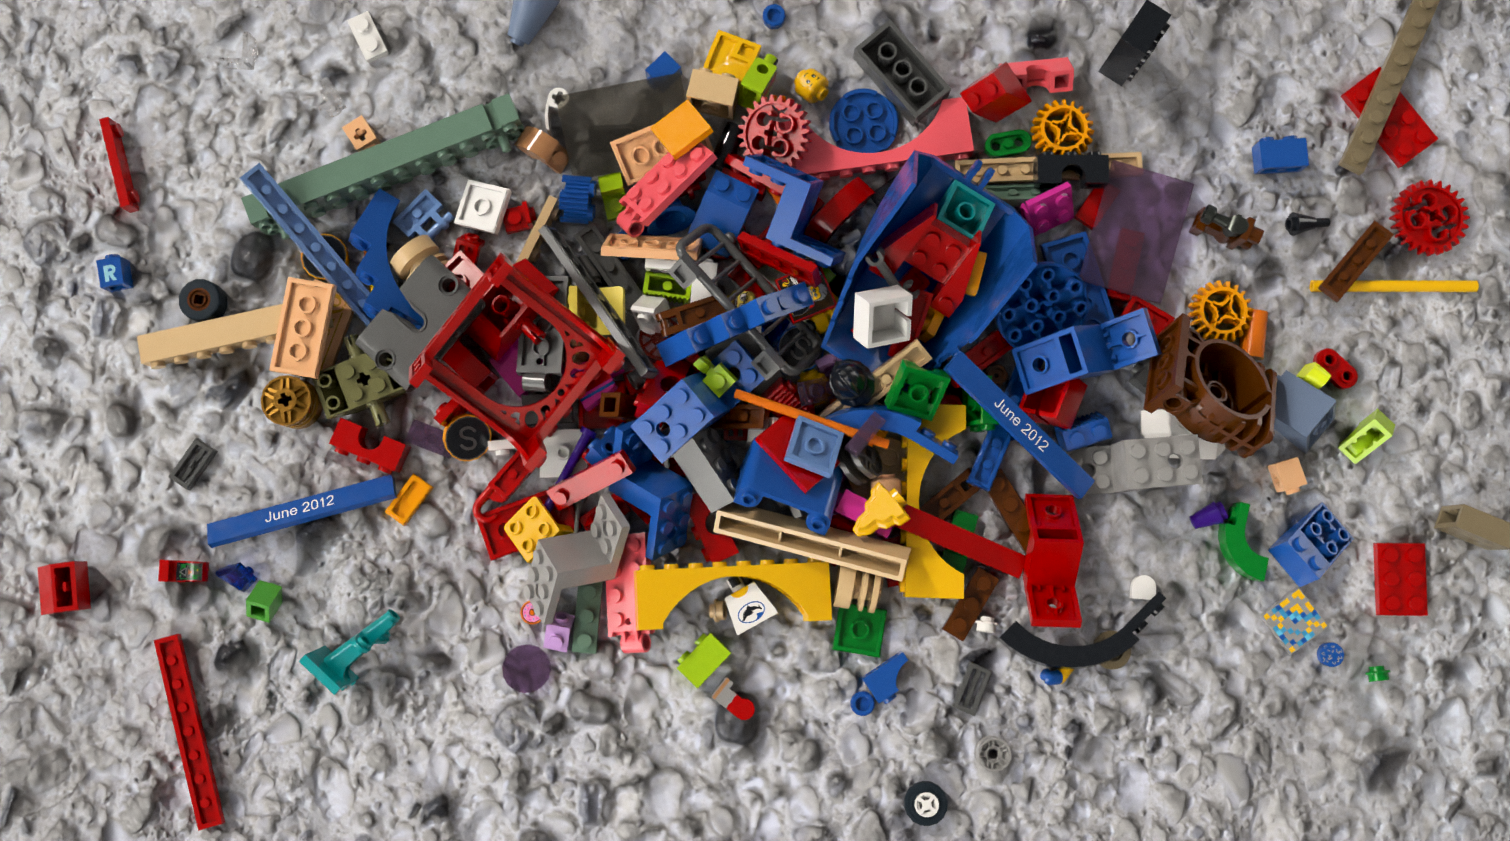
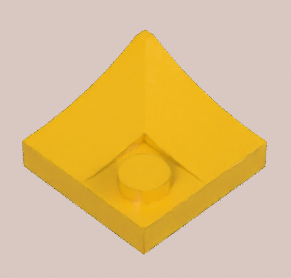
[703,30,761,86]

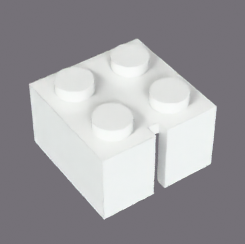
[853,285,913,349]

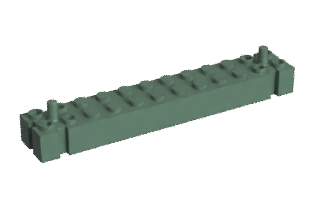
[241,93,525,240]

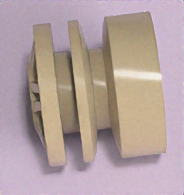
[390,235,449,280]
[833,565,883,613]

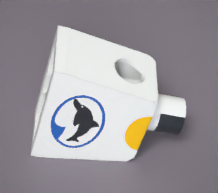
[724,577,778,635]

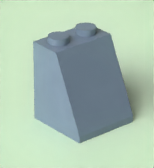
[1274,370,1337,454]

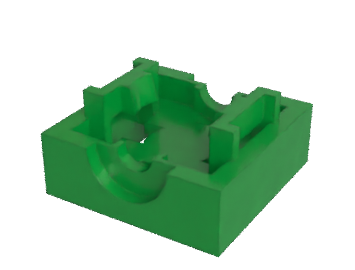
[884,359,951,421]

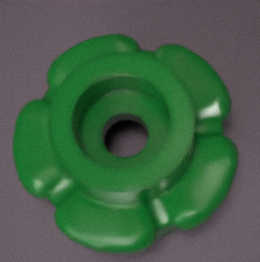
[1365,666,1391,682]

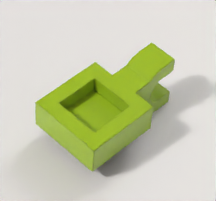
[693,355,738,398]

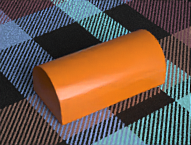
[1239,309,1268,360]

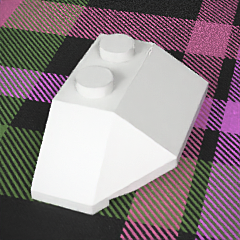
[1140,409,1226,460]

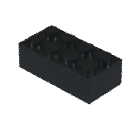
[1098,0,1171,86]

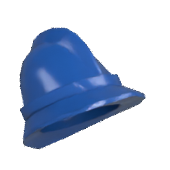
[647,198,696,236]

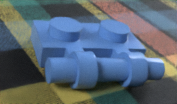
[392,189,455,241]

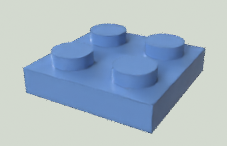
[783,415,844,478]

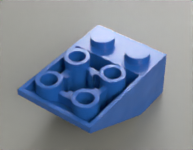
[1268,502,1354,587]

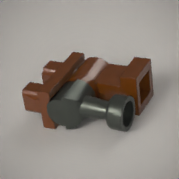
[1189,204,1264,250]

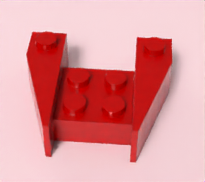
[868,203,982,318]

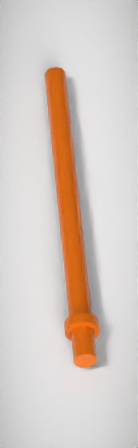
[733,389,890,449]

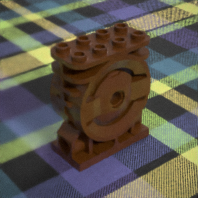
[1144,313,1278,458]

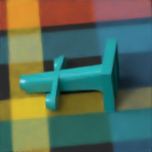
[299,609,400,695]

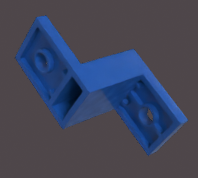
[743,154,846,268]
[1012,308,1162,395]
[630,339,765,464]
[609,419,693,561]

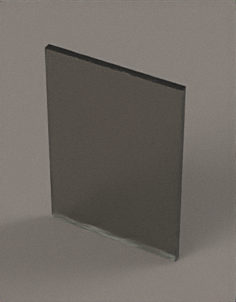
[555,73,686,177]

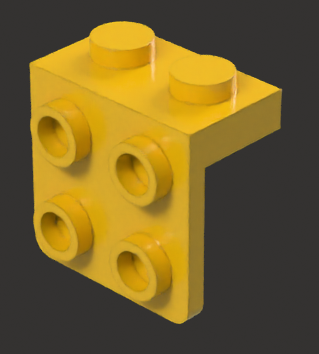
[504,497,575,563]

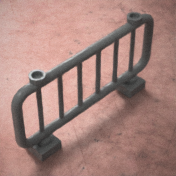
[668,223,822,381]

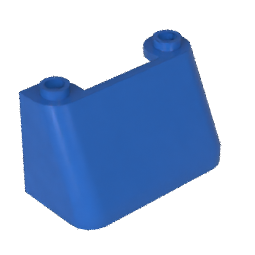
[733,437,843,536]

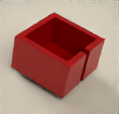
[1019,368,1088,429]

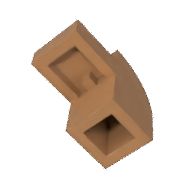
[514,126,573,174]

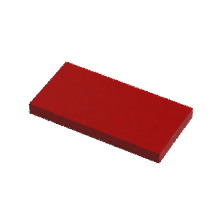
[477,490,582,561]

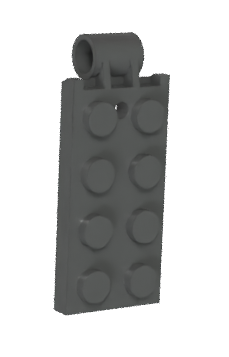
[516,276,572,392]

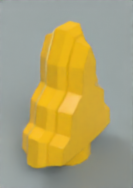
[853,482,910,537]

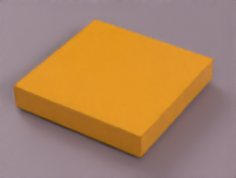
[650,99,714,160]

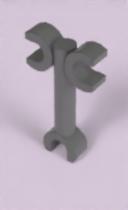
[865,247,920,309]

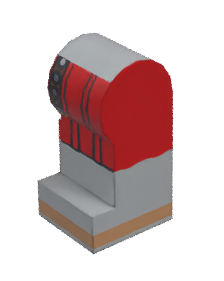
[711,676,755,720]

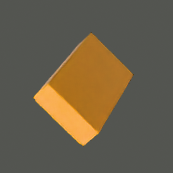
[385,473,434,526]

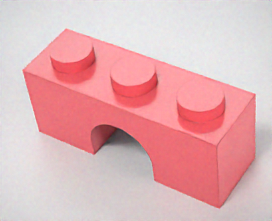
[998,57,1074,93]

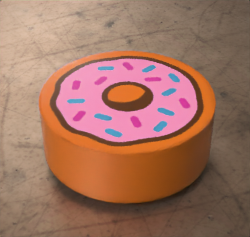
[520,601,541,624]

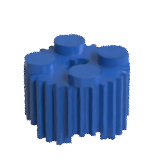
[559,175,597,224]

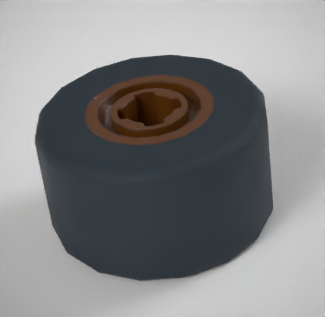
[179,279,227,322]

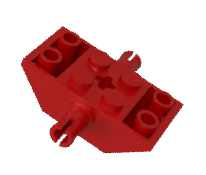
[465,258,559,362]

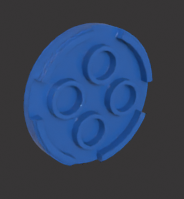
[829,89,899,153]

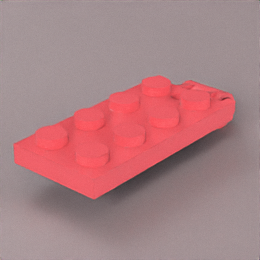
[616,142,718,238]
[606,532,655,654]

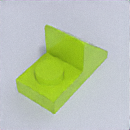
[598,172,626,222]

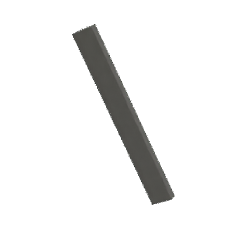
[538,225,659,379]

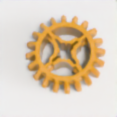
[1030,99,1094,155]
[1187,280,1254,342]

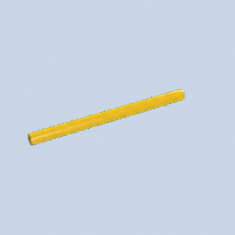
[1309,280,1479,292]

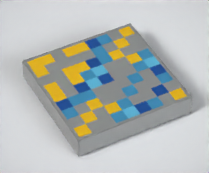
[1259,587,1329,655]

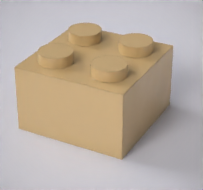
[686,68,739,120]

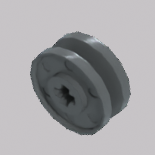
[837,436,883,486]

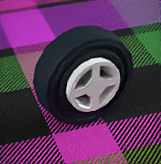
[904,781,948,826]

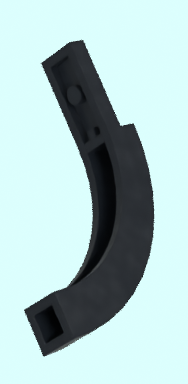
[998,592,1166,670]

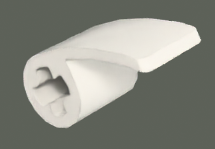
[545,88,572,137]

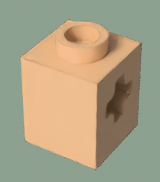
[342,115,381,152]
[1267,457,1308,495]

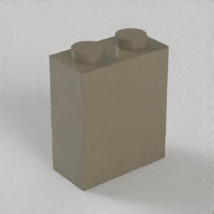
[1434,504,1510,550]

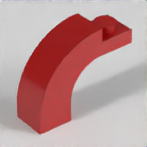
[804,176,875,243]

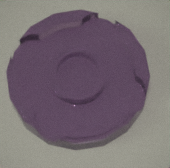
[502,644,551,693]

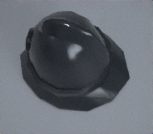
[829,359,875,407]

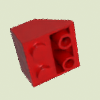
[37,561,91,615]

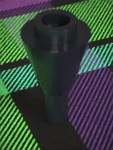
[1285,212,1330,236]

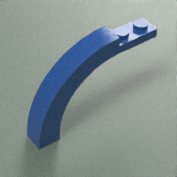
[824,405,959,464]

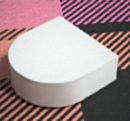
[1130,575,1156,600]

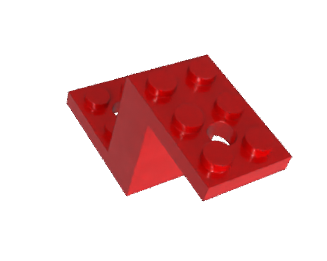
[434,332,499,427]
[1022,494,1084,628]

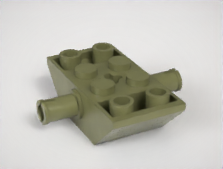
[312,334,407,427]

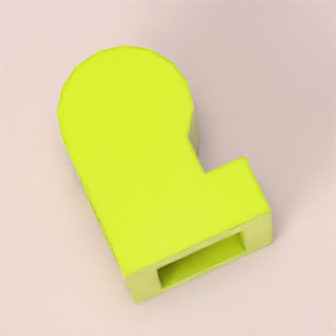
[1296,362,1331,390]

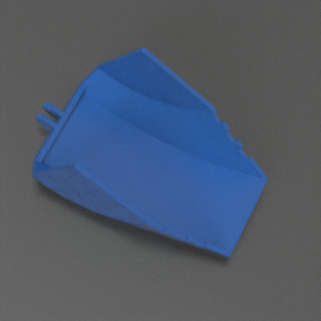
[821,150,1038,394]

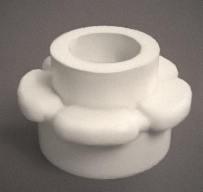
[975,616,999,633]

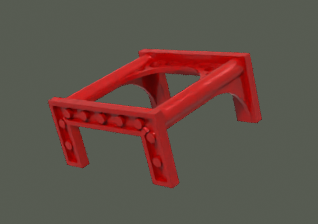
[409,253,626,472]

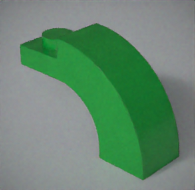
[1218,502,1269,582]

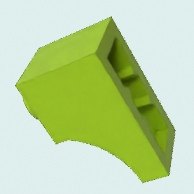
[1338,408,1395,464]

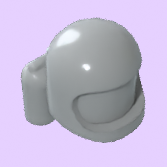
[832,229,862,276]

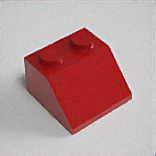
[960,62,1032,123]

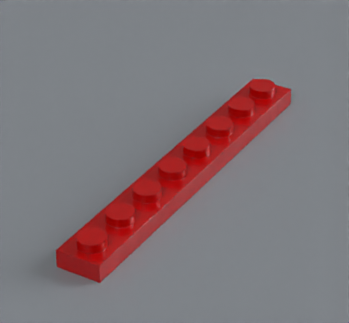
[154,634,225,831]

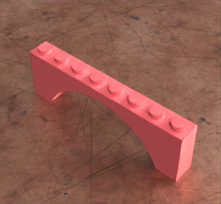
[782,97,974,181]

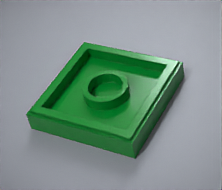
[832,604,887,658]

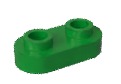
[984,129,1031,159]

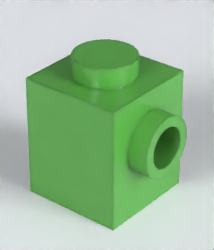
[246,580,282,623]

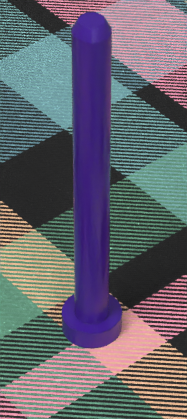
[544,426,597,513]

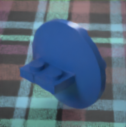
[995,261,1089,348]

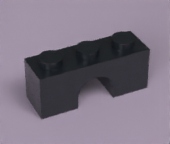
[1033,151,1109,189]

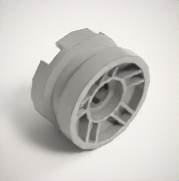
[974,735,1011,772]

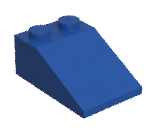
[688,170,759,259]

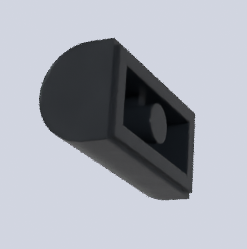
[710,122,744,172]

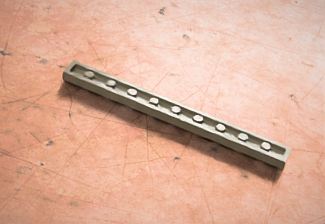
[1338,0,1440,176]

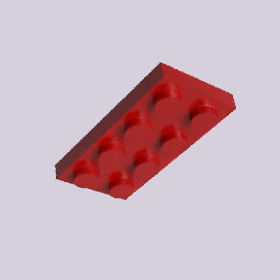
[1340,67,1438,168]

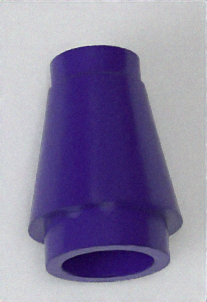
[1189,501,1228,529]

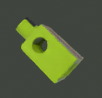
[738,54,778,109]

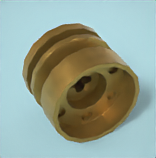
[261,375,323,429]

